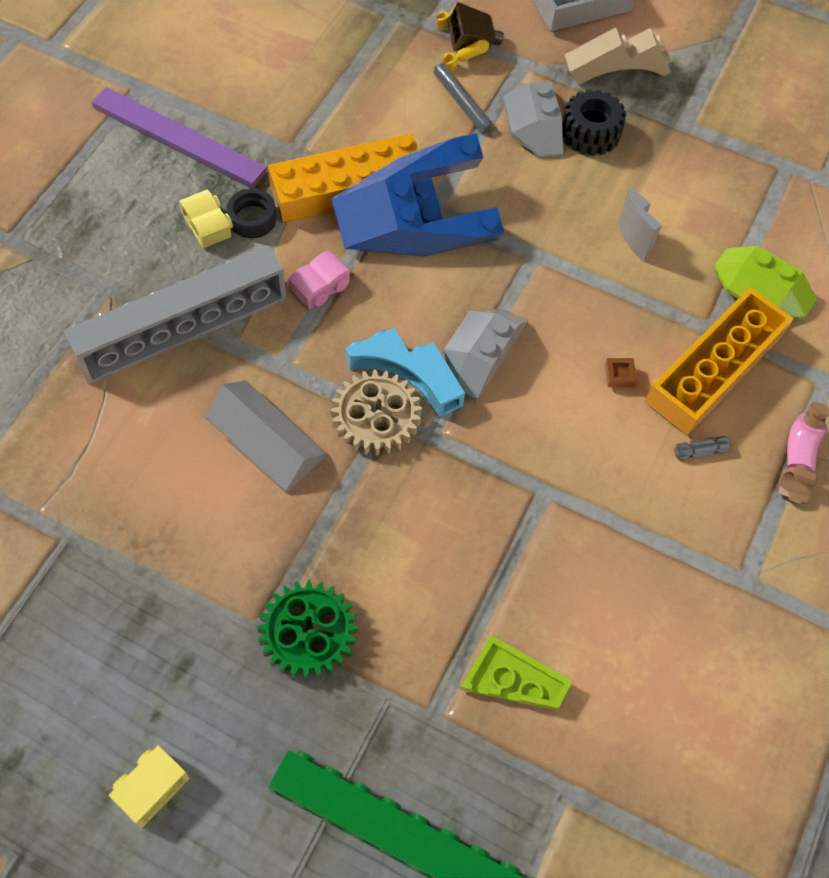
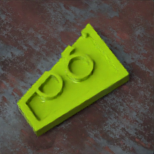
[460,635,573,711]

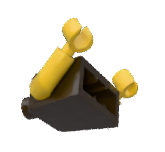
[436,2,504,72]

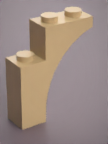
[565,27,672,85]

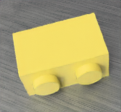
[108,745,190,828]

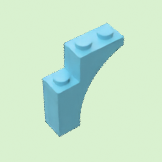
[345,328,465,417]

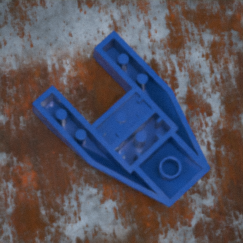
[332,133,504,257]

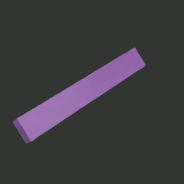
[91,87,267,188]

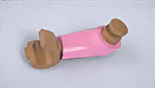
[778,402,829,504]

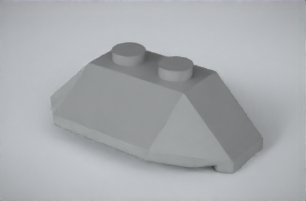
[503,81,563,159]
[443,309,528,402]

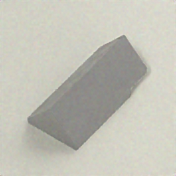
[205,381,326,493]

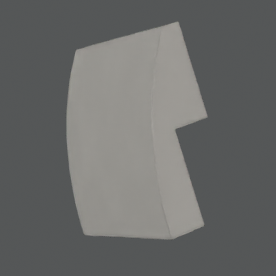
[619,188,662,262]

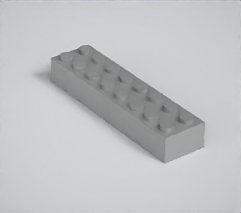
[63,245,287,385]

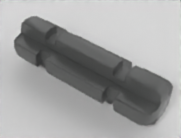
[674,436,730,460]

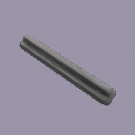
[434,63,492,134]

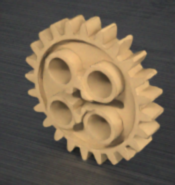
[331,370,422,456]

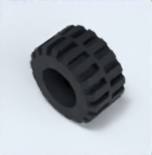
[562,89,626,156]

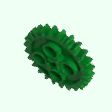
[257,580,358,680]

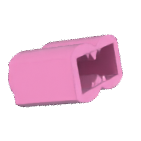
[288,251,350,309]

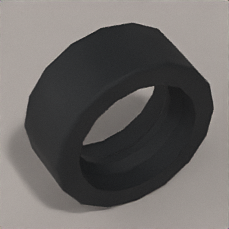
[227,188,277,239]

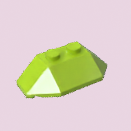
[713,245,817,320]

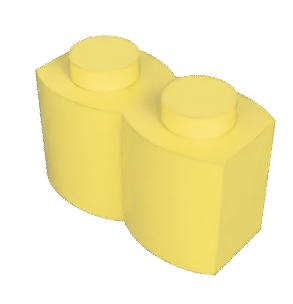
[179,190,233,249]

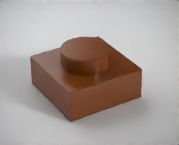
[605,358,637,387]

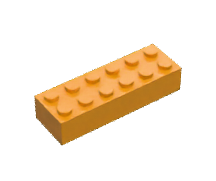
[268,133,419,223]
[645,287,794,436]

